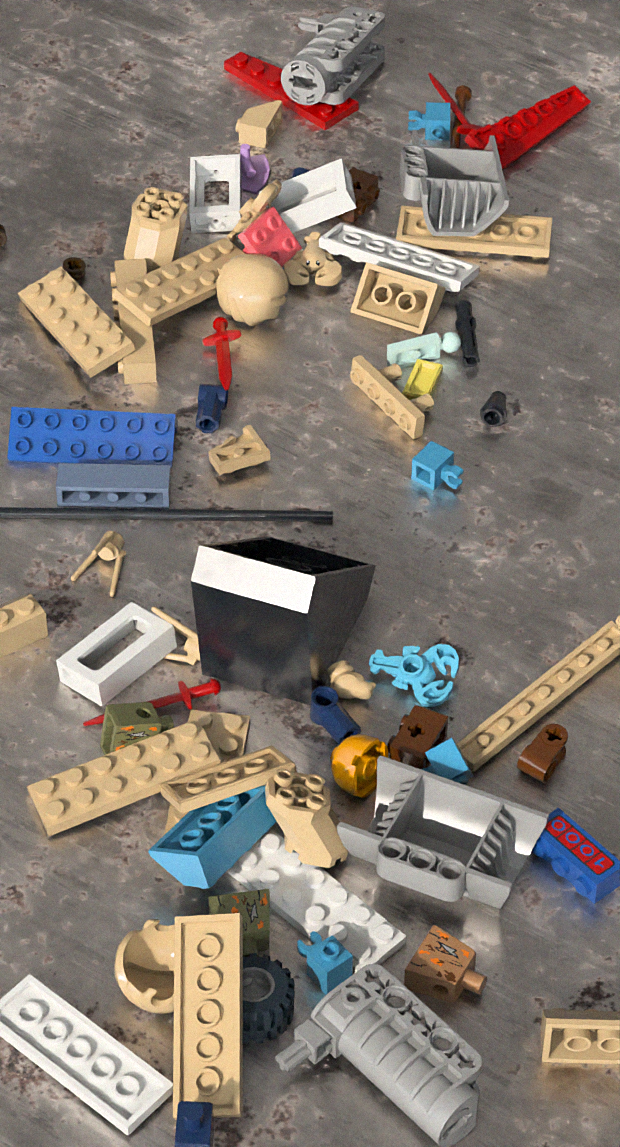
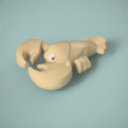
[227,179,282,243]
[284,232,342,286]

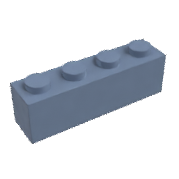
[56,463,171,509]

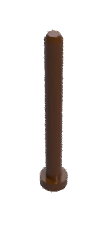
[449,85,472,149]

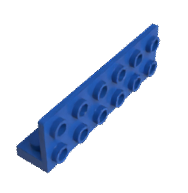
[7,407,178,468]

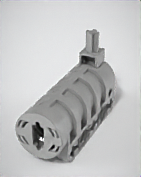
[281,7,385,105]

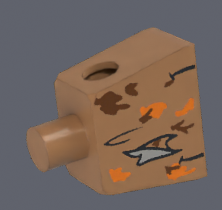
[404,925,487,1003]

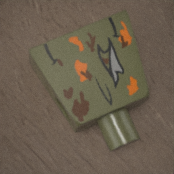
[100,702,174,755]
[208,889,270,957]

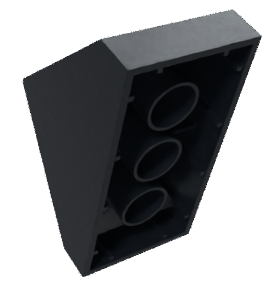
[191,536,376,706]

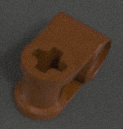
[517,724,568,783]

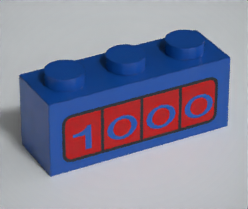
[532,808,620,904]

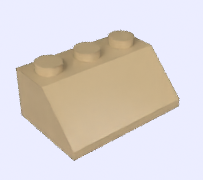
[350,262,446,335]
[0,594,48,658]
[541,1008,620,1064]

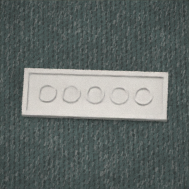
[318,222,480,292]
[226,828,407,974]
[0,974,173,1135]

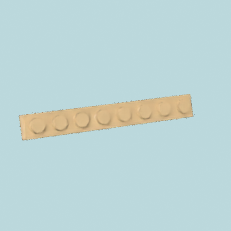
[457,620,620,772]

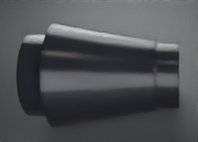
[480,391,507,427]

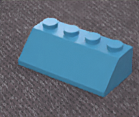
[148,786,277,889]

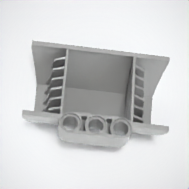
[399,130,509,237]
[337,755,549,909]

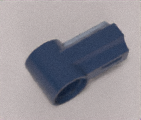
[196,384,228,433]
[310,686,361,745]

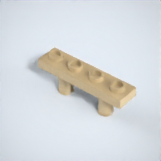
[350,355,434,439]

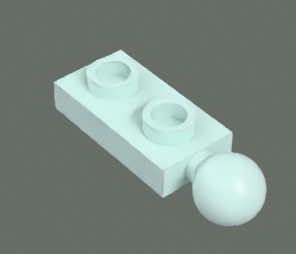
[387,332,461,369]

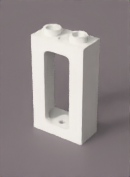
[189,154,242,233]
[259,158,356,233]
[56,602,177,707]

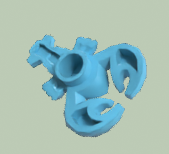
[369,644,459,708]

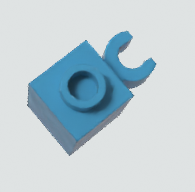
[408,102,450,140]
[411,441,464,490]
[421,738,474,785]
[297,931,353,995]

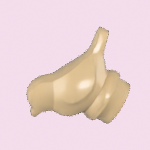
[327,661,376,700]

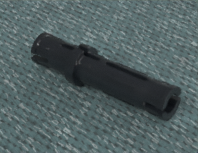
[455,300,480,367]

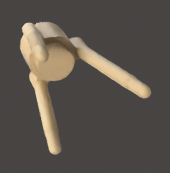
[71,531,126,597]
[151,606,200,666]

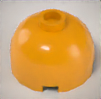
[330,734,388,798]

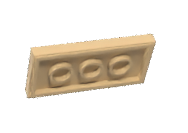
[159,745,297,814]

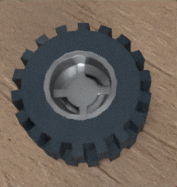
[243,953,295,1044]

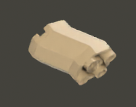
[124,187,187,273]
[265,769,348,868]

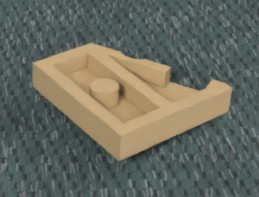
[208,425,271,475]

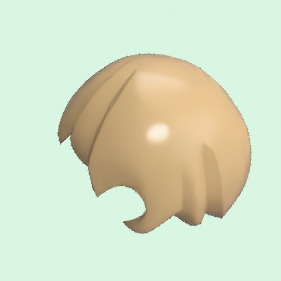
[216,253,289,326]
[114,919,175,1014]

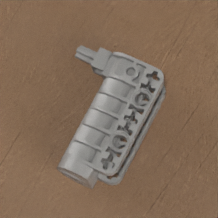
[275,964,482,1147]

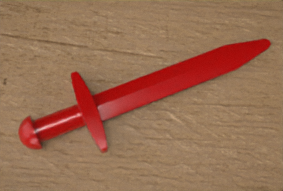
[428,73,482,135]
[202,317,242,390]
[83,678,221,726]

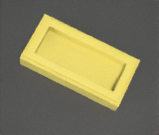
[402,359,443,400]

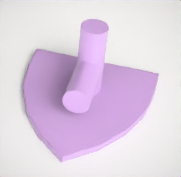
[240,144,270,195]

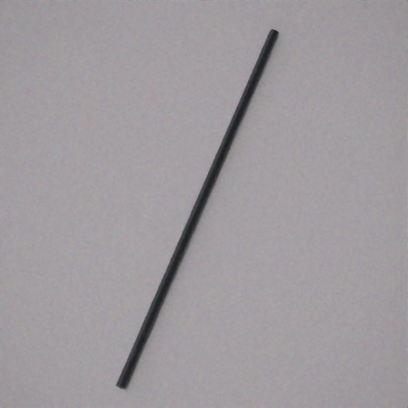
[0,507,333,522]

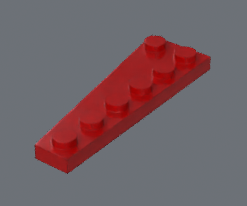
[224,52,359,130]
[464,85,591,171]

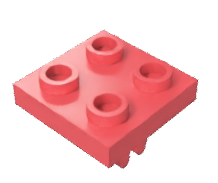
[238,206,302,267]

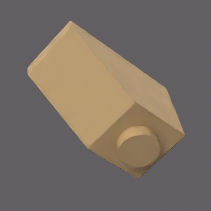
[236,100,283,149]

